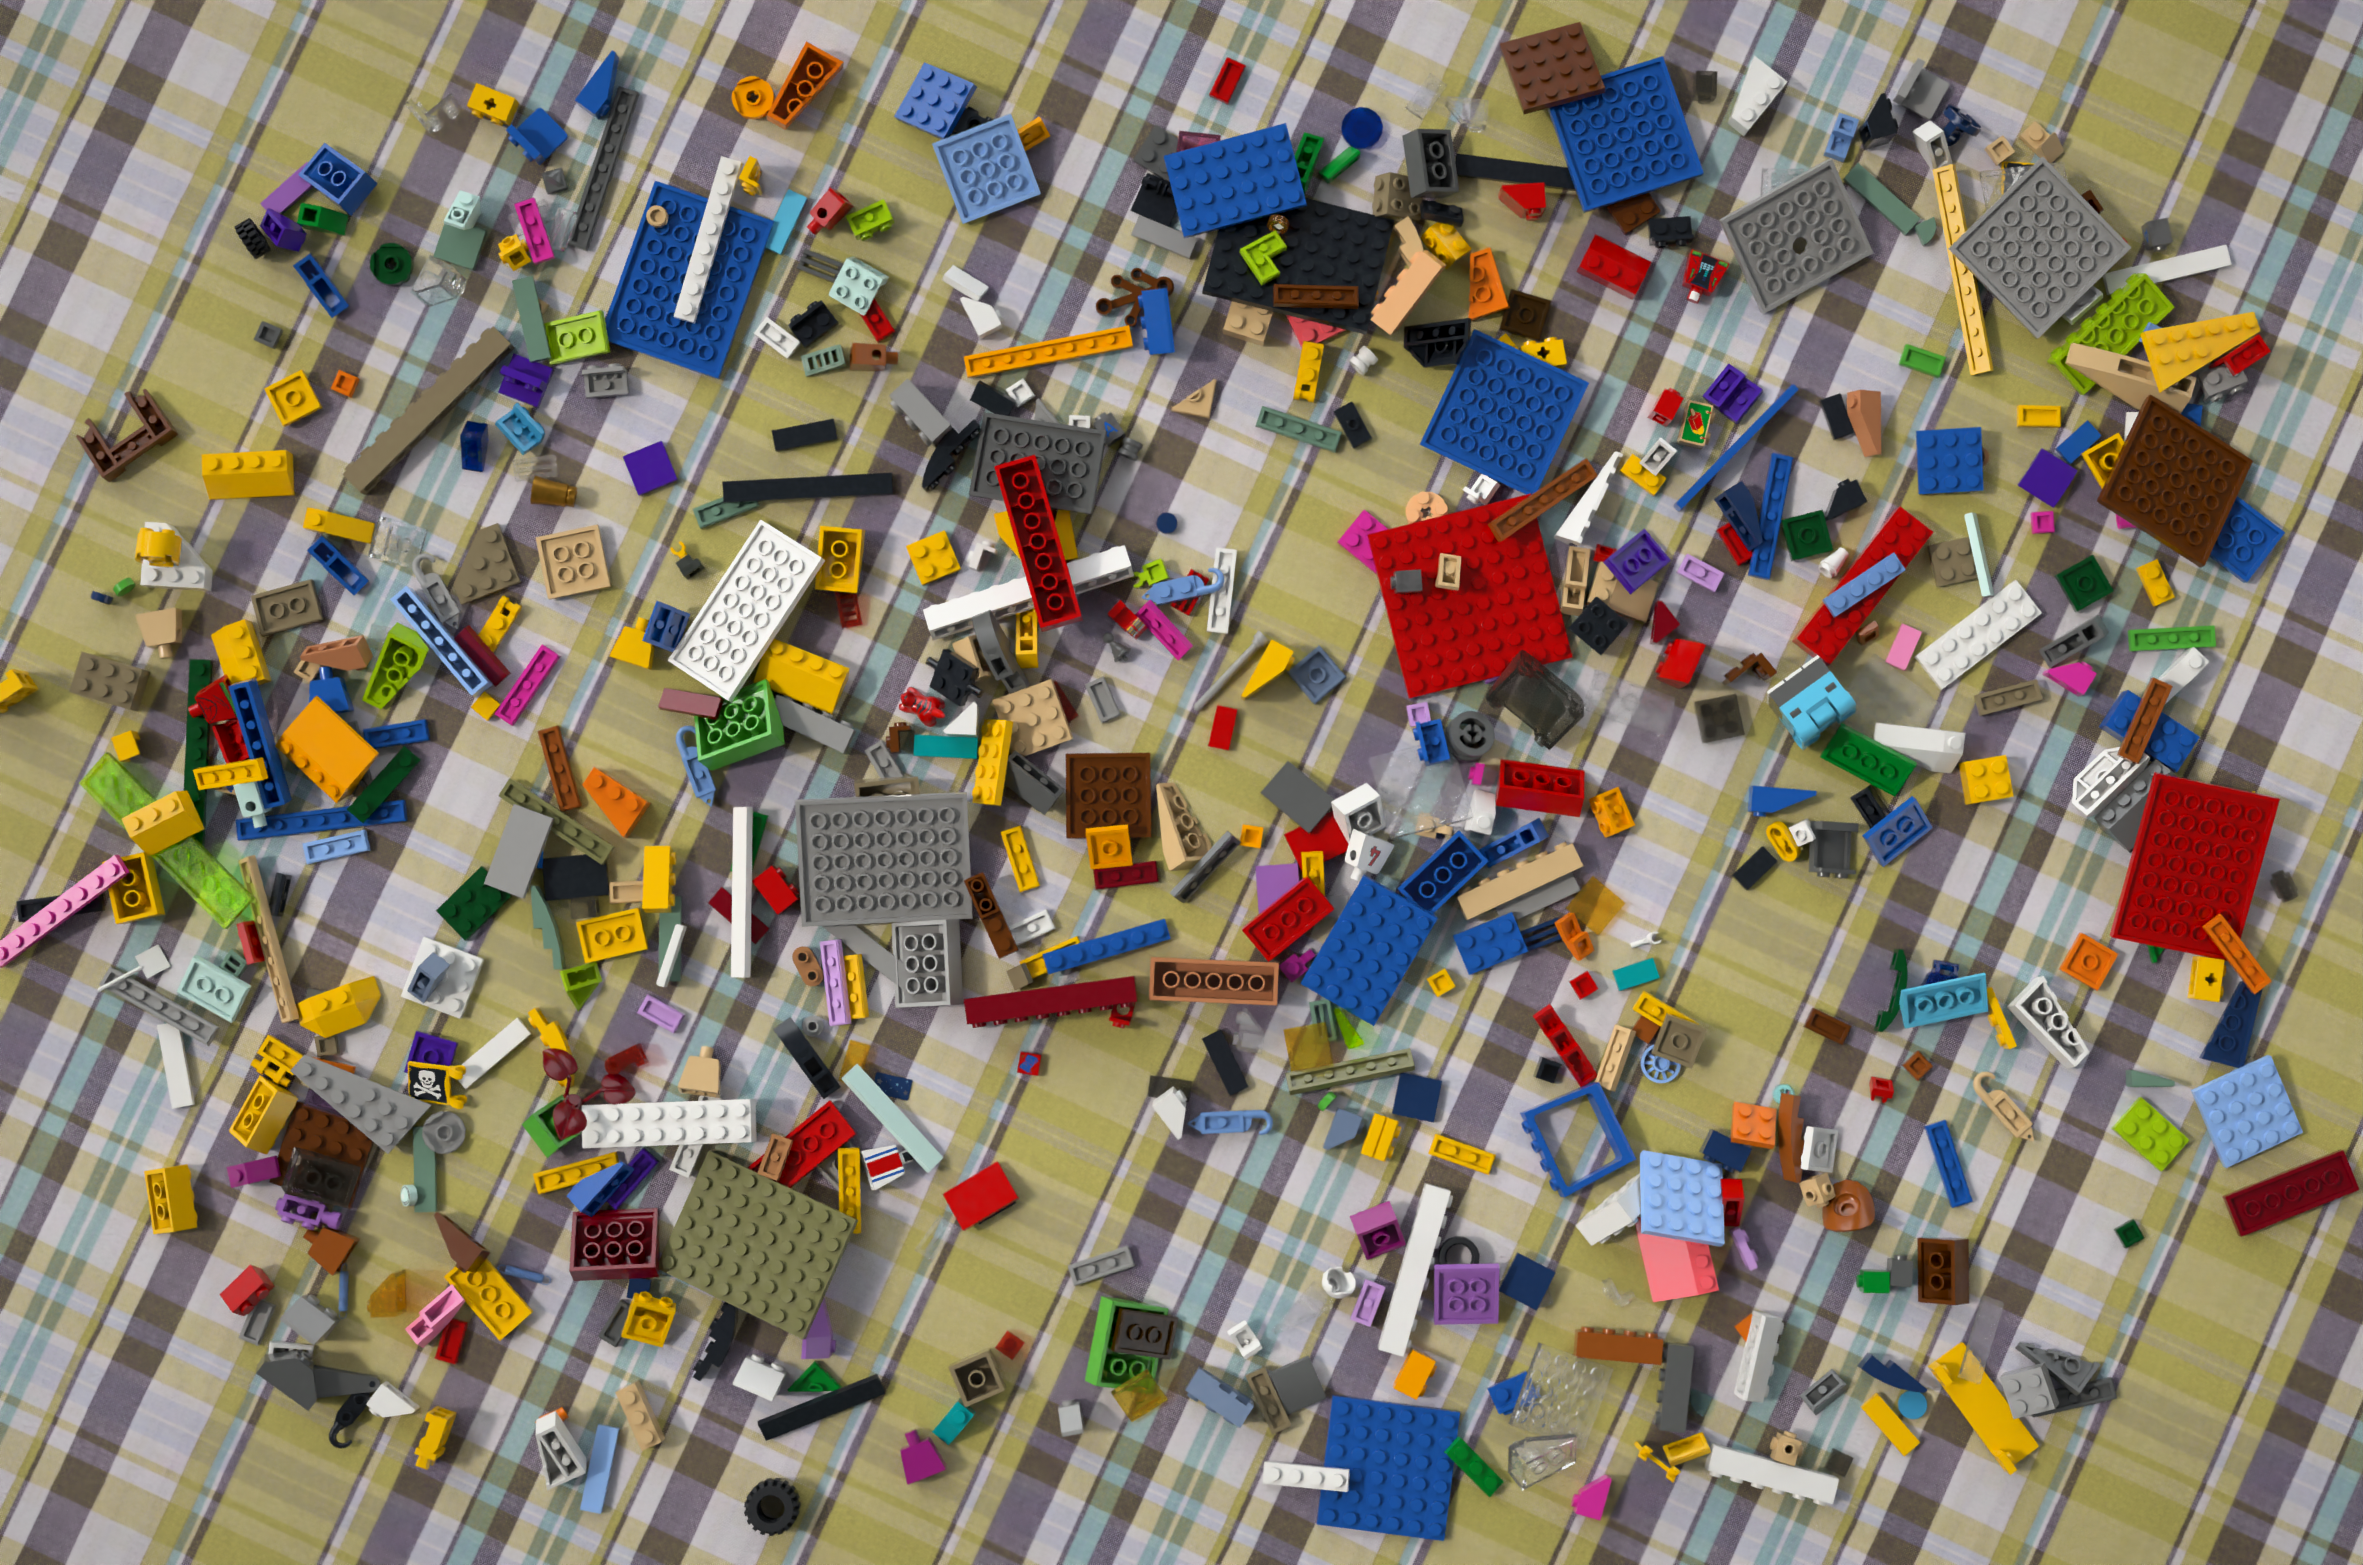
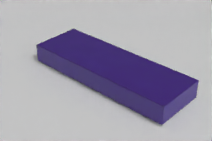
[607,1147,660,1210]

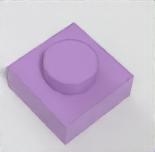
[1406,702,1431,727]

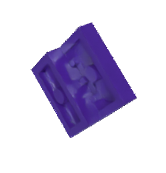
[1703,364,1763,424]
[2018,448,2078,508]

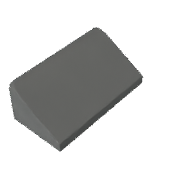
[1800,1369,1848,1415]

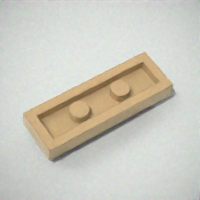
[1595,1024,1636,1092]

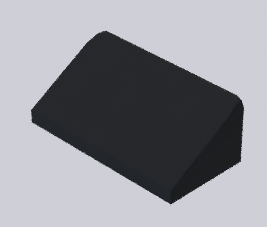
[1850,784,1890,829]
[269,873,292,917]

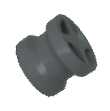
[1118,437,1143,461]

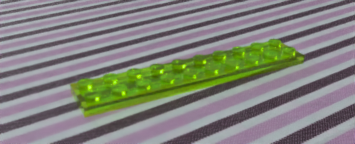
[79,752,255,929]

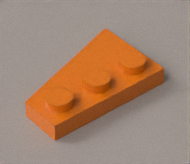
[1469,247,1510,321]

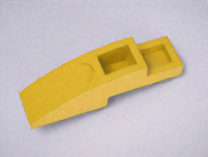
[528,1008,575,1088]

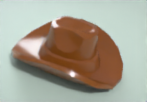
[1822,1179,1875,1232]

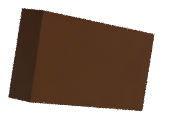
[1803,1008,1852,1045]

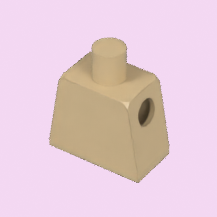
[136,608,182,659]
[678,1046,721,1098]

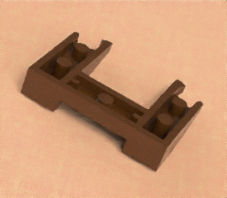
[76,389,179,482]

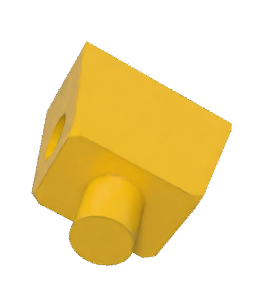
[610,617,655,670]

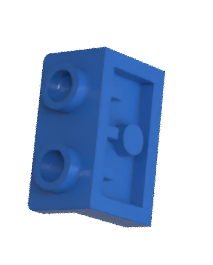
[1487,1371,1538,1415]

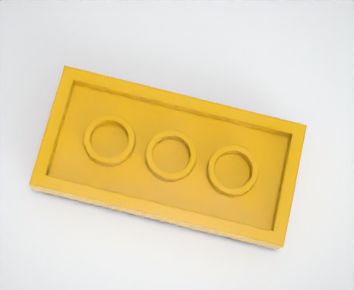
[972,719,1013,806]
[444,1258,534,1341]

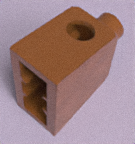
[850,343,898,371]
[303,1226,360,1276]

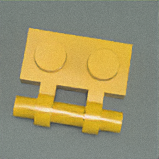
[250,1035,304,1088]

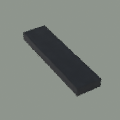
[16,893,105,922]

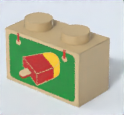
[1676,400,1715,450]

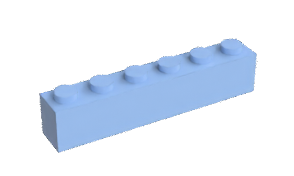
[390,586,493,698]

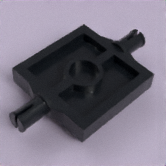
[926,649,984,706]

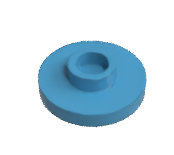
[1898,1391,1927,1419]

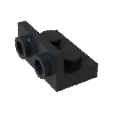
[1648,216,1694,248]
[788,300,839,349]

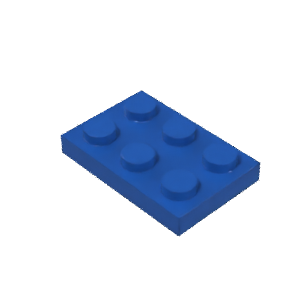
[1862,796,1933,867]
[1453,912,1528,975]

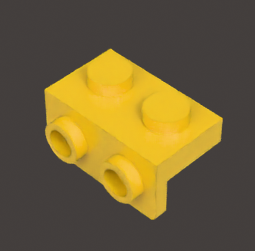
[1421,222,1472,269]

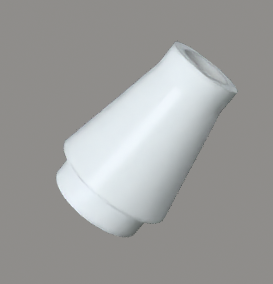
[1818,547,1849,578]

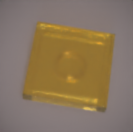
[1565,876,1625,936]
[1283,1022,1334,1071]
[1111,1369,1168,1422]

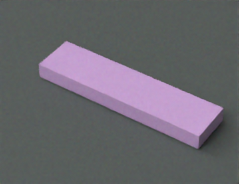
[820,939,851,1026]

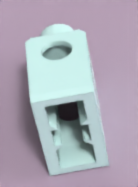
[233,781,272,828]

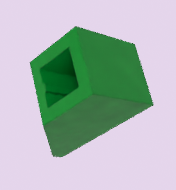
[297,203,349,236]

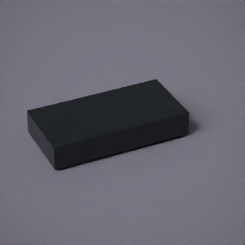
[970,381,1017,416]
[1819,393,1854,440]
[1731,846,1777,891]

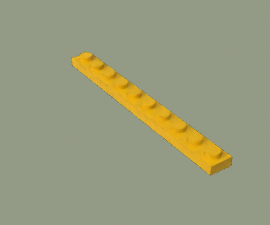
[1932,164,1994,376]

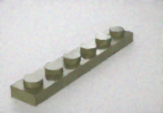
[498,778,615,865]
[1285,1048,1415,1095]

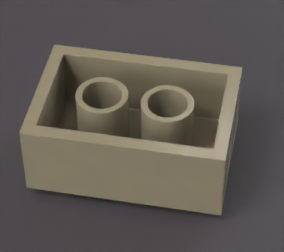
[69,652,151,712]

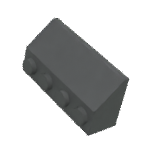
[2094,759,2177,853]

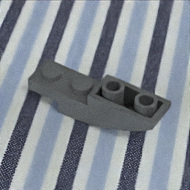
[972,610,1030,694]

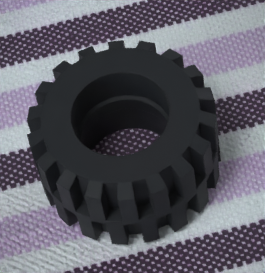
[744,1478,801,1536]

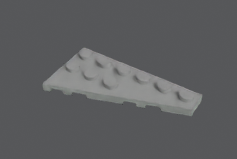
[290,1055,432,1154]

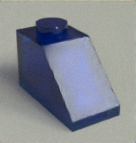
[460,421,489,472]

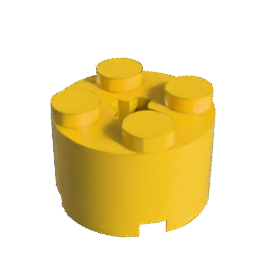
[135,528,182,567]

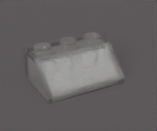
[410,255,467,307]

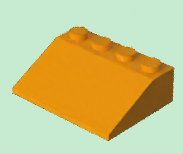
[275,696,379,803]

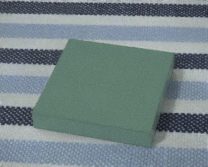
[433,224,488,271]

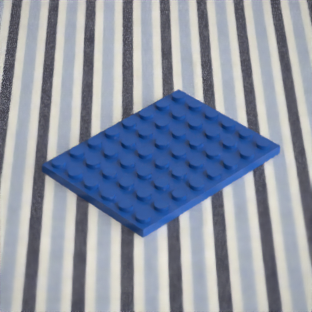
[605,181,774,380]

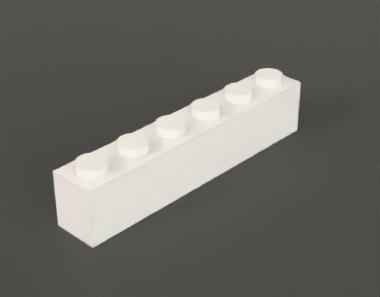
[1705,1443,1839,1506]

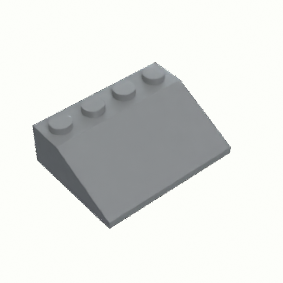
[892,919,963,1008]

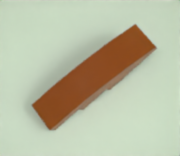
[1778,1093,1805,1183]

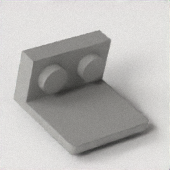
[1893,58,1950,120]

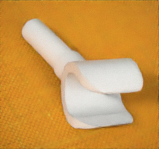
[1630,932,1661,948]

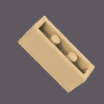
[615,1380,665,1451]

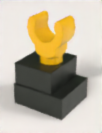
[670,541,705,580]

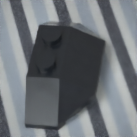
[1403,318,1471,368]

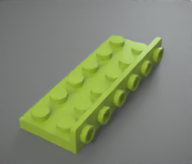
[2047,273,2174,395]

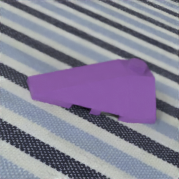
[801,1298,836,1359]

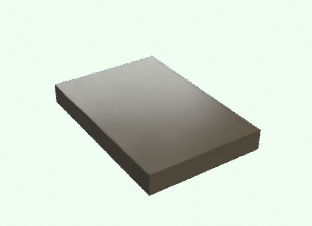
[251,579,324,637]

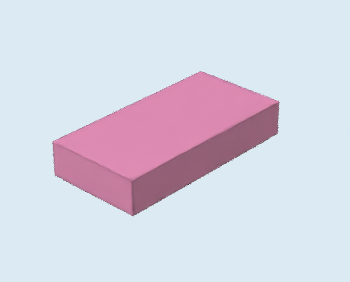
[1884,623,1922,671]

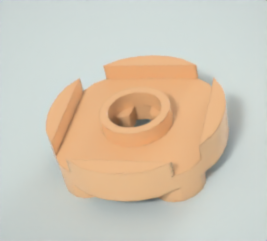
[1405,491,1448,524]

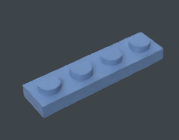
[1822,553,1906,617]

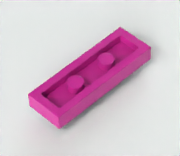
[514,198,555,265]
[1135,600,1193,661]

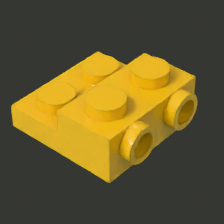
[621,1291,676,1348]

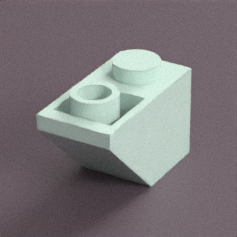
[444,190,481,230]

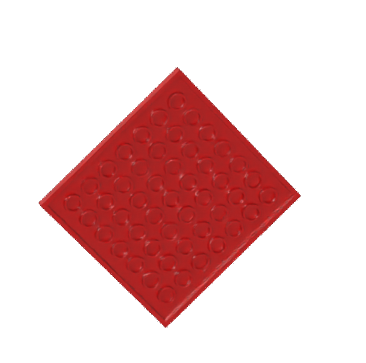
[1367,494,1572,699]

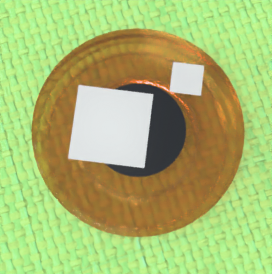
[1267,215,1289,234]

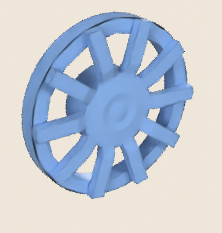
[1640,1044,1681,1083]

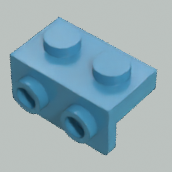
[495,403,545,455]

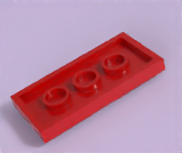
[1241,875,1334,962]

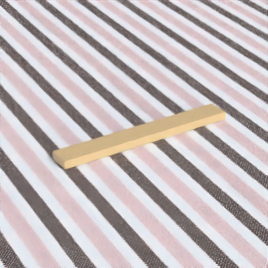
[238,855,299,1024]

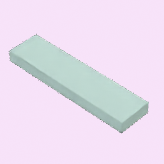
[1964,512,1994,597]

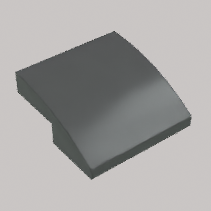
[1269,1355,1326,1415]

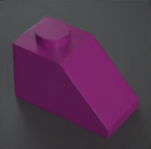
[226,1155,281,1188]

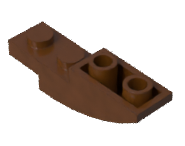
[964,872,1019,959]

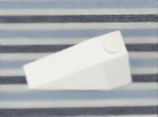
[1874,723,1965,773]

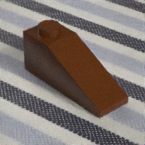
[434,1212,491,1273]

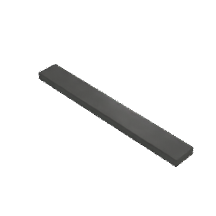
[567,86,640,252]

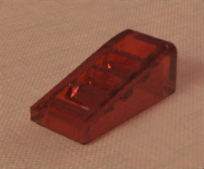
[834,591,863,629]

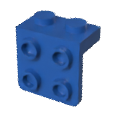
[506,108,568,165]

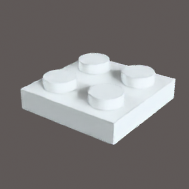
[1801,1126,1838,1173]

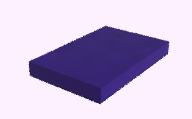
[1603,528,1671,595]

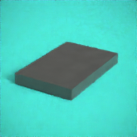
[1260,761,1335,834]

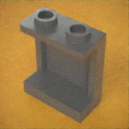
[1809,821,1859,878]

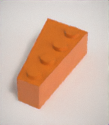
[767,42,844,130]

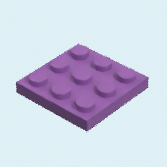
[1434,1263,1499,1325]

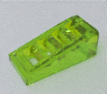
[1333,1008,1364,1050]

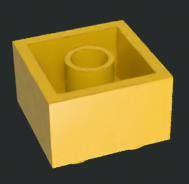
[1958,755,2014,805]

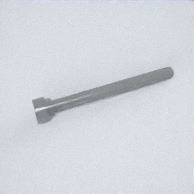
[1194,631,1270,711]

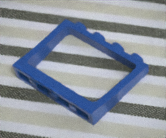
[1520,1082,1636,1197]

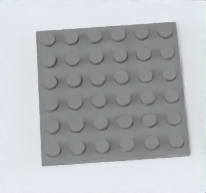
[1948,157,2131,339]

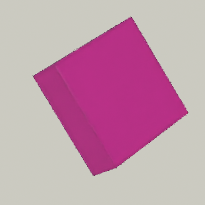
[2030,511,2055,534]

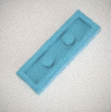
[766,189,808,255]

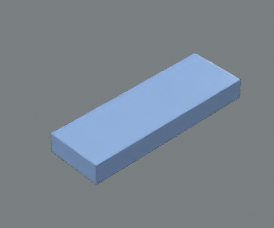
[303,830,370,864]

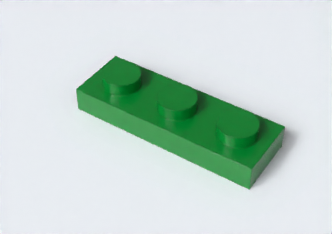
[1444,1436,1504,1498]

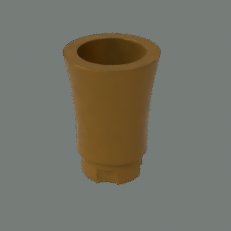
[530,475,577,507]

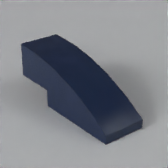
[1857,1353,1928,1393]

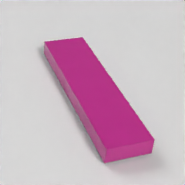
[495,644,561,726]

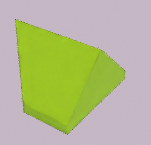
[560,961,602,1011]

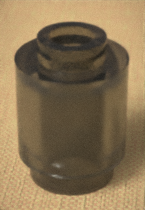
[2269,870,2299,903]

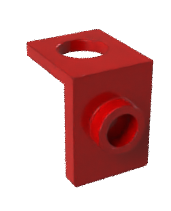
[1109,1002,1136,1029]

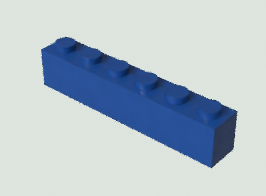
[228,678,292,809]

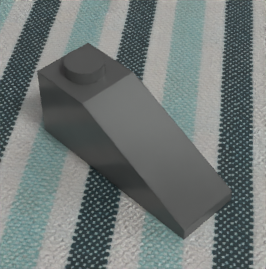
[2039,615,2109,668]

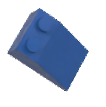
[298,143,378,216]

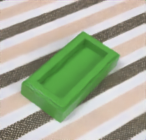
[1898,344,1946,378]

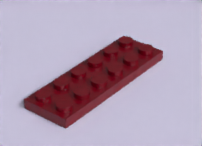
[2222,1149,2360,1237]

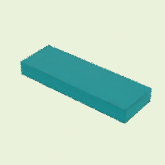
[913,735,978,759]

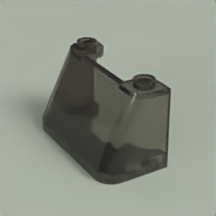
[1486,650,1584,750]

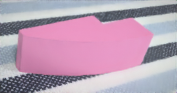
[405,1284,465,1348]

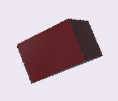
[1650,600,1681,645]

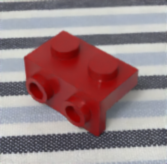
[212,718,250,763]

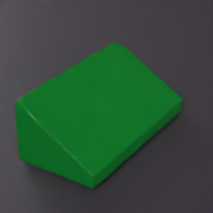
[1319,147,1361,184]

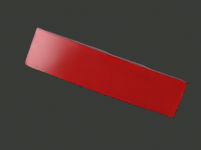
[1533,1004,1597,1087]

